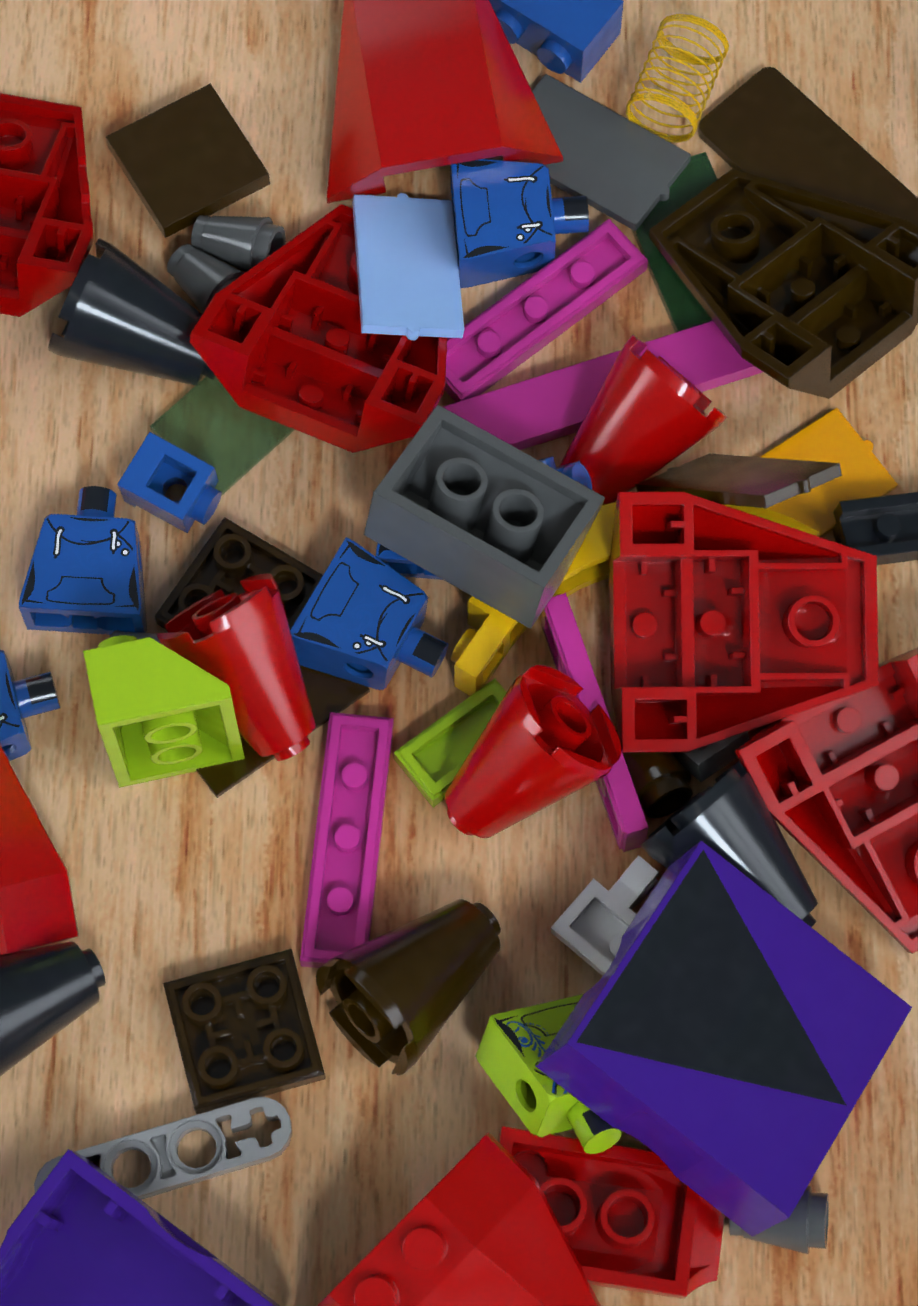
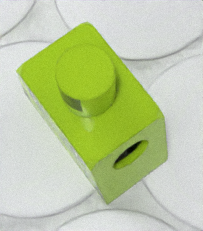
[476,994,622,1154]

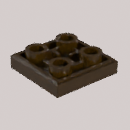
[106,83,270,238]
[155,517,323,630]
[163,949,326,1114]

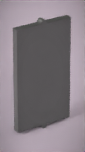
[532,74,691,231]

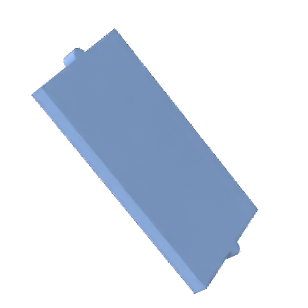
[352,193,464,340]

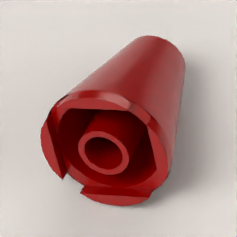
[559,335,727,505]
[157,573,316,761]
[445,665,622,838]

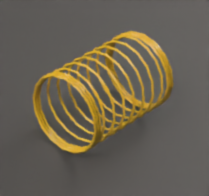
[625,13,729,143]

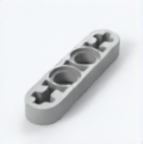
[34,1097,292,1200]

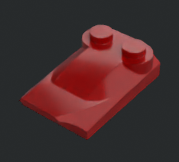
[498,1126,725,1299]

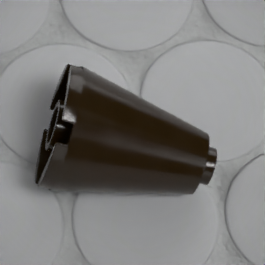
[316,899,501,1075]

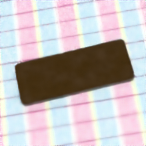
[698,67,918,226]

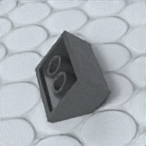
[364,405,605,629]

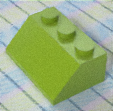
[83,635,245,788]

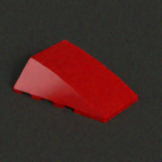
[326,0,563,203]

